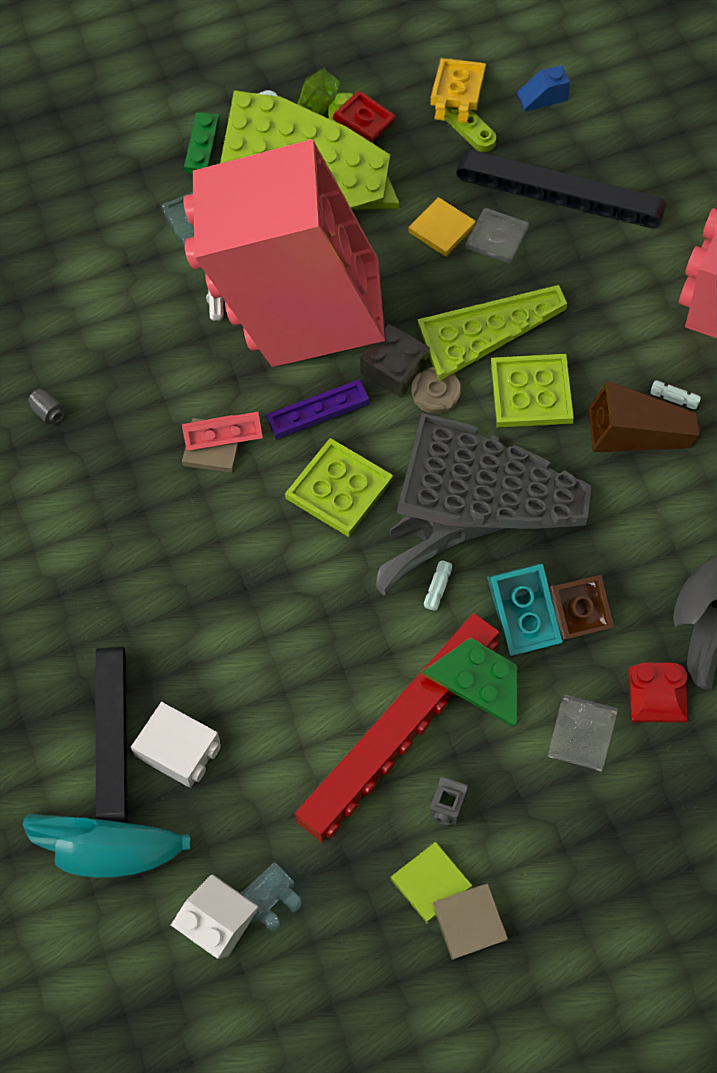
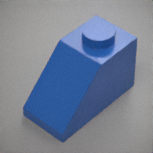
[517,65,570,112]

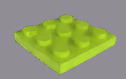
[491,354,574,428]
[285,438,393,537]

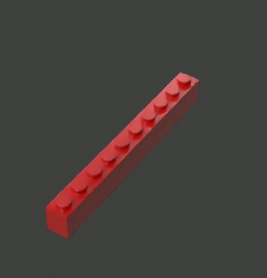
[295,613,500,843]

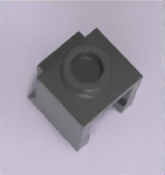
[430,776,468,825]

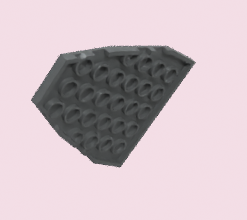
[397,413,591,529]

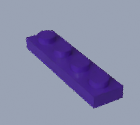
[266,380,369,439]

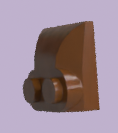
[549,575,614,640]

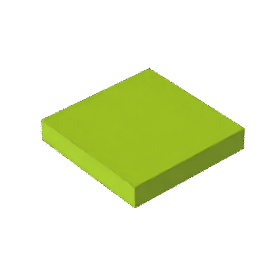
[391,842,472,924]

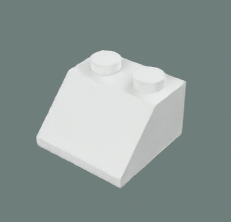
[171,874,259,959]

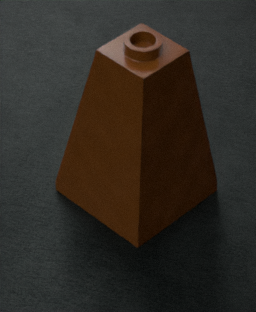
[588,381,700,452]

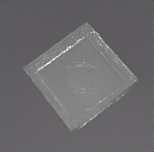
[466,208,529,264]

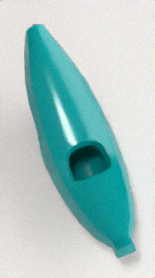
[23,814,191,877]

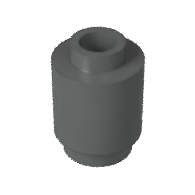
[28,389,65,425]

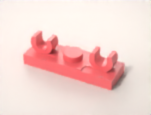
[182,412,263,451]

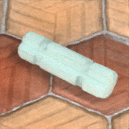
[651,380,701,409]
[424,561,452,611]

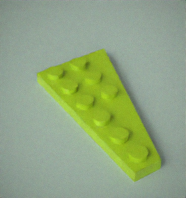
[418,285,567,381]

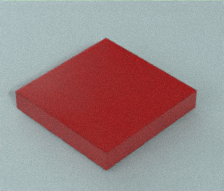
[332,90,396,143]

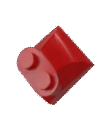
[628,663,688,723]

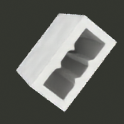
[131,702,221,788]

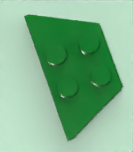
[422,638,517,727]

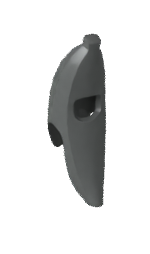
[375,516,507,596]
[673,554,717,690]

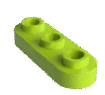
[445,107,496,152]

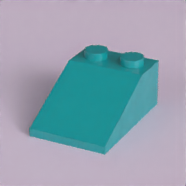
[487,564,563,656]

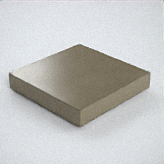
[182,418,240,473]
[432,884,508,960]

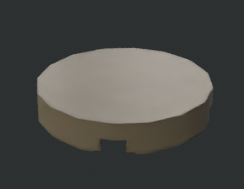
[412,367,462,414]

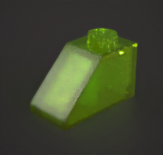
[297,68,340,116]

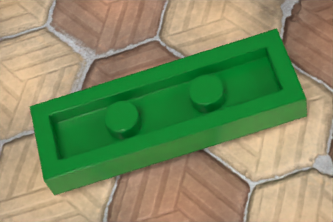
[184,113,220,174]

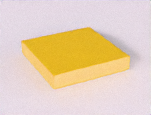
[408,197,476,256]

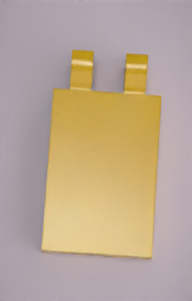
[430,58,486,123]

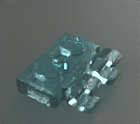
[240,862,302,933]

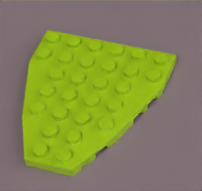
[221,91,390,210]

